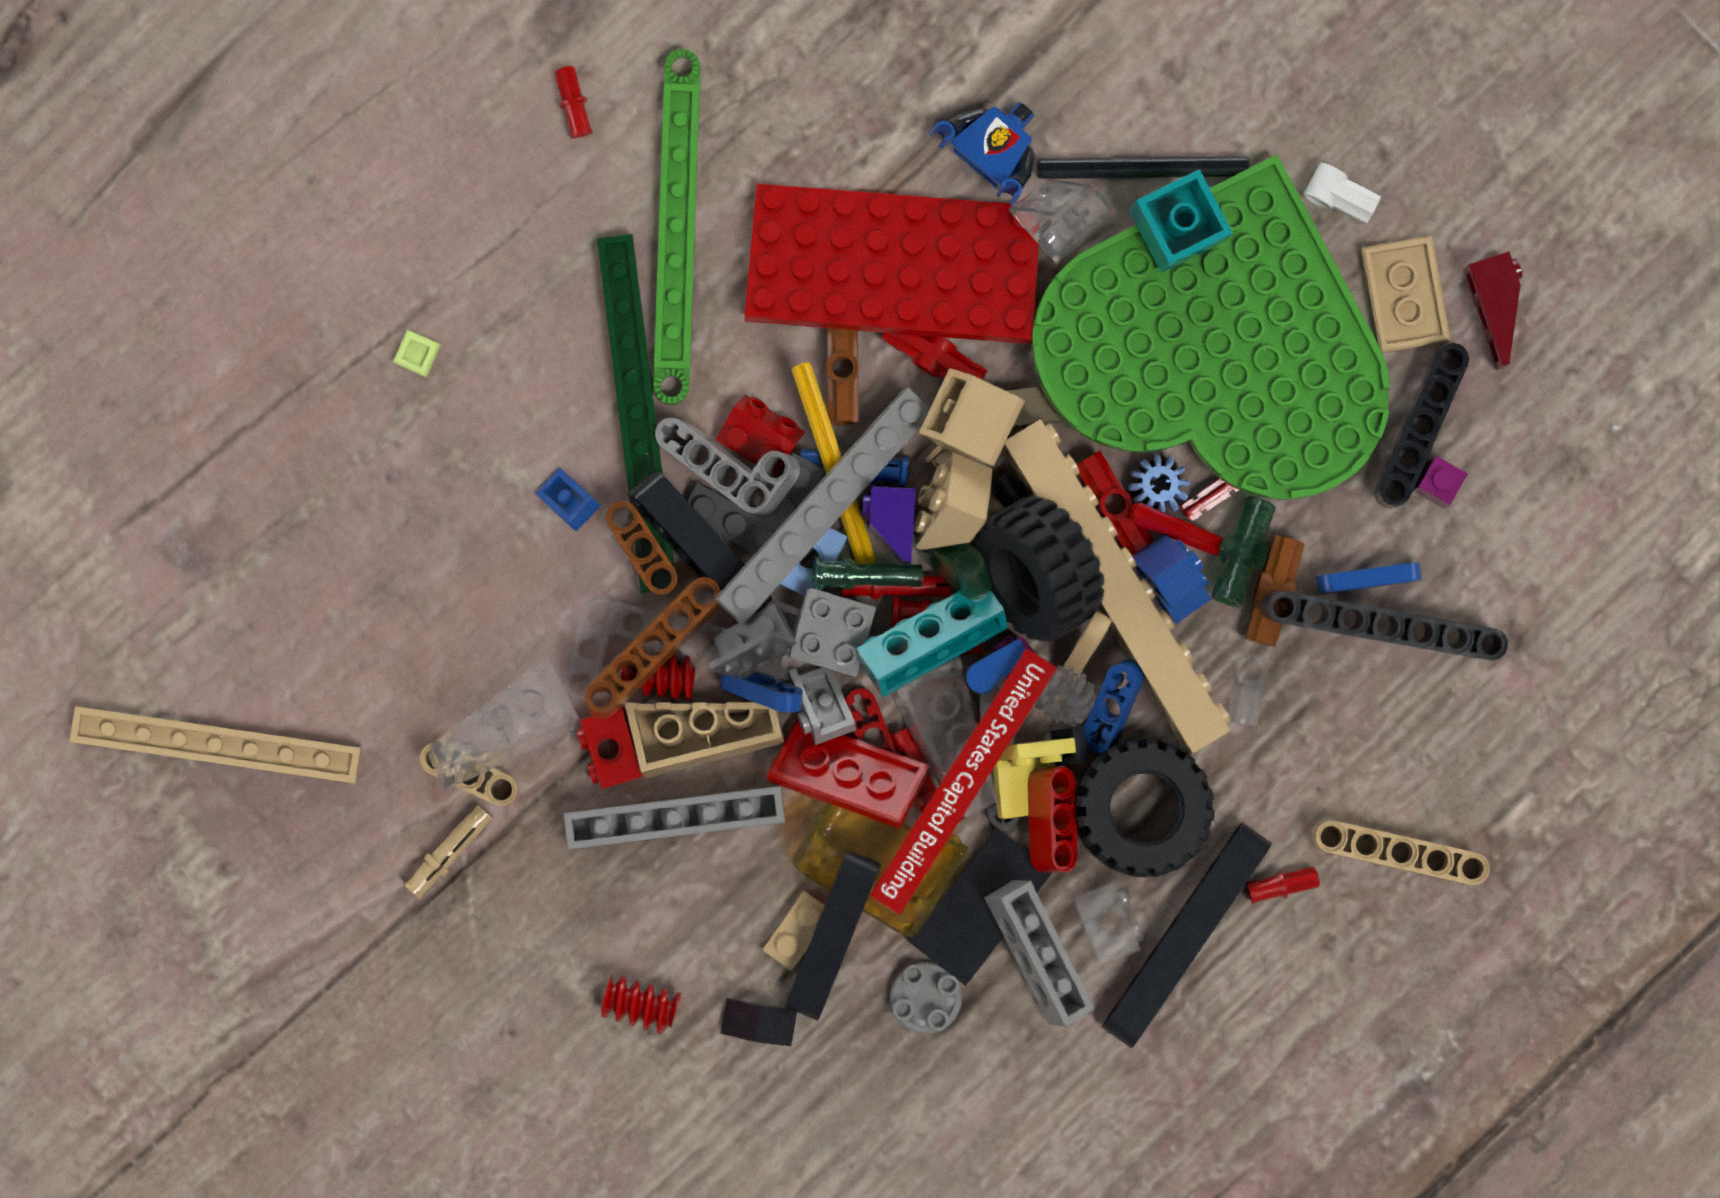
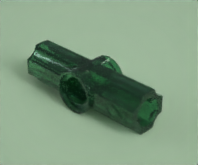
[1211,496,1276,608]

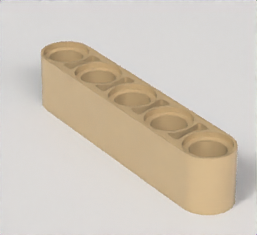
[1311,821,1490,885]

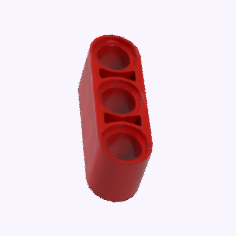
[1027,767,1078,873]

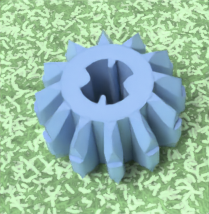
[1128,454,1190,513]

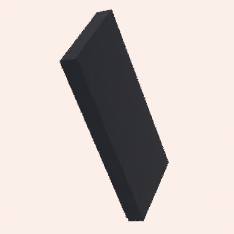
[908,827,1052,986]

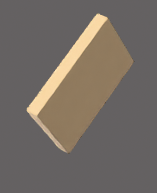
[1360,236,1451,354]

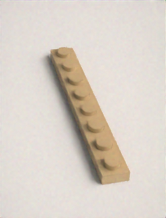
[69,706,362,784]

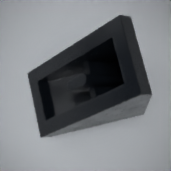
[720,998,797,1046]

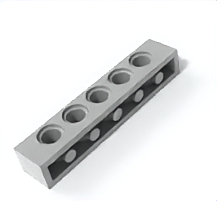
[564,786,786,849]

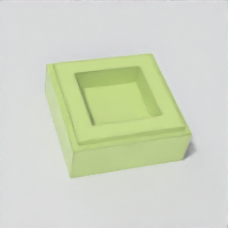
[393,330,441,378]

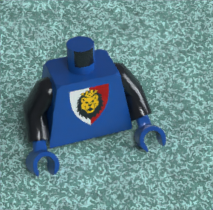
[929,102,1035,206]

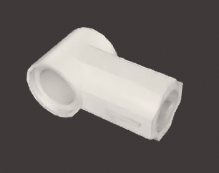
[1303,163,1381,225]

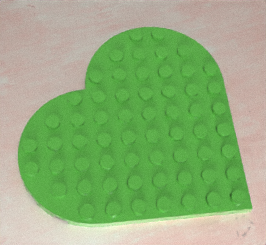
[1032,154,1390,500]

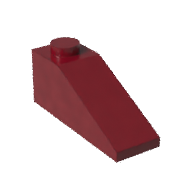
[1463,251,1523,370]

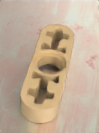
[1058,611,1112,683]

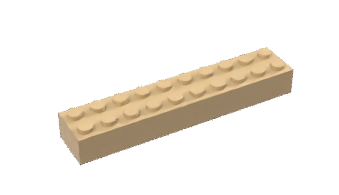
[1002,419,1231,754]

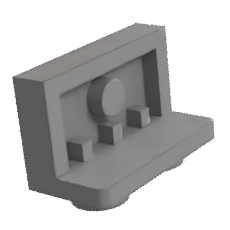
[788,667,856,745]

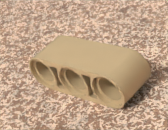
[420,742,521,806]

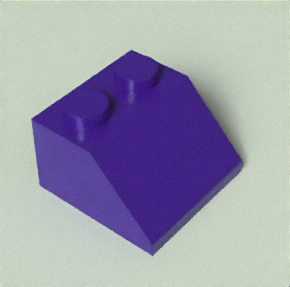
[863,487,915,566]

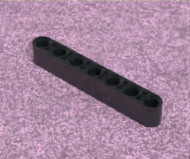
[1260,590,1508,661]
[1101,822,1272,1048]

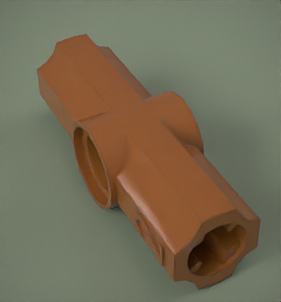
[826,328,859,426]
[1245,535,1305,647]

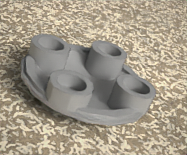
[890,962,962,1034]

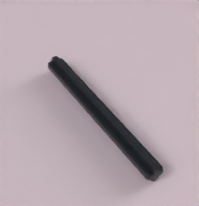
[1037,156,1250,179]

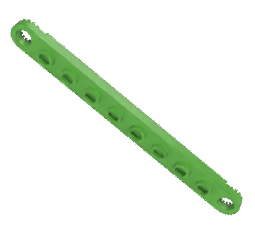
[653,49,701,405]

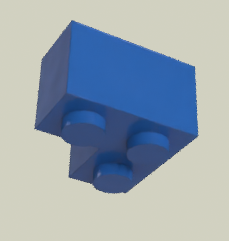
[1132,534,1211,624]

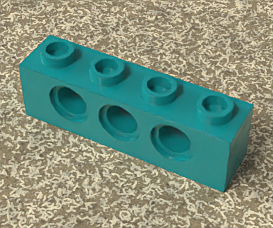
[857,579,1008,698]

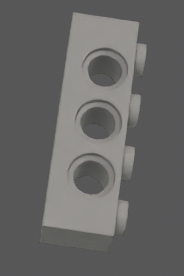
[985,880,1095,1027]

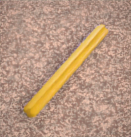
[792,362,876,568]

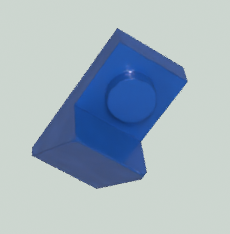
[535,468,601,531]

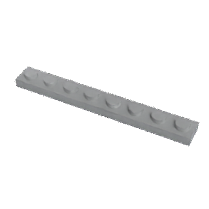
[714,387,930,624]

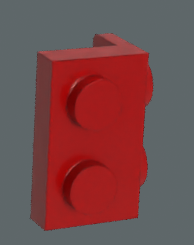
[715,395,805,477]

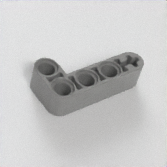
[655,418,800,515]

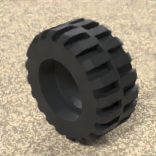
[973,496,1105,642]
[1076,739,1215,878]

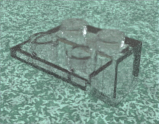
[1008,179,1117,263]

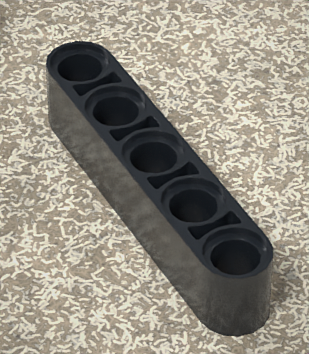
[1375,343,1469,509]
[628,470,773,615]
[785,850,882,1021]

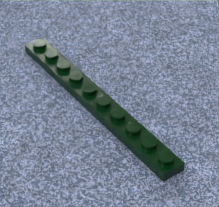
[597,234,677,594]

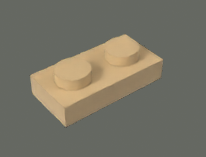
[763,891,825,971]

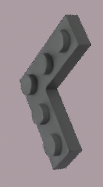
[688,452,825,554]

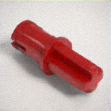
[555,66,593,139]
[1246,867,1320,904]

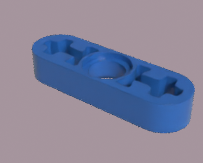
[1316,562,1422,594]
[1084,659,1144,753]
[719,671,803,712]

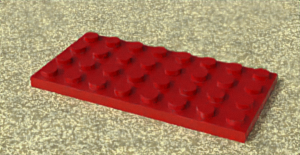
[744,183,1042,344]

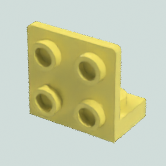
[993,738,1076,819]

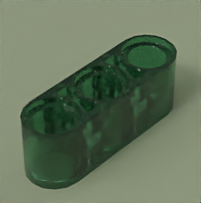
[913,530,992,600]

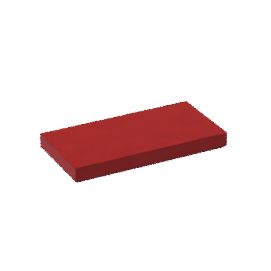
[767,718,929,829]

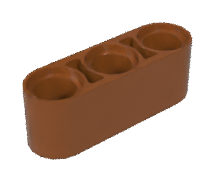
[606,501,679,596]

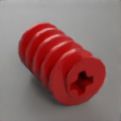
[621,650,696,702]
[601,974,681,1035]

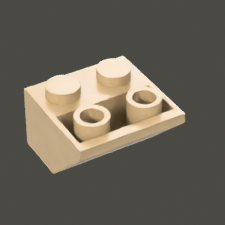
[919,368,1025,466]
[913,453,993,550]

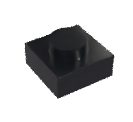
[1050,725,1090,767]

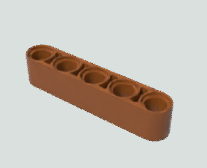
[585,577,720,719]

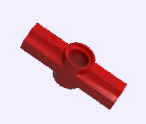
[881,333,988,380]
[1076,451,1154,556]

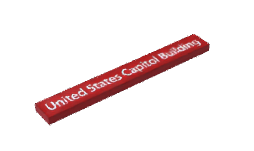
[869,648,1057,915]

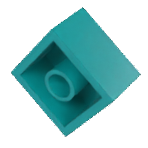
[1128,169,1233,273]

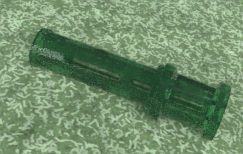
[811,557,923,590]

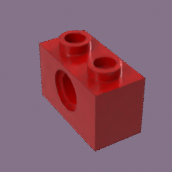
[576,707,644,789]

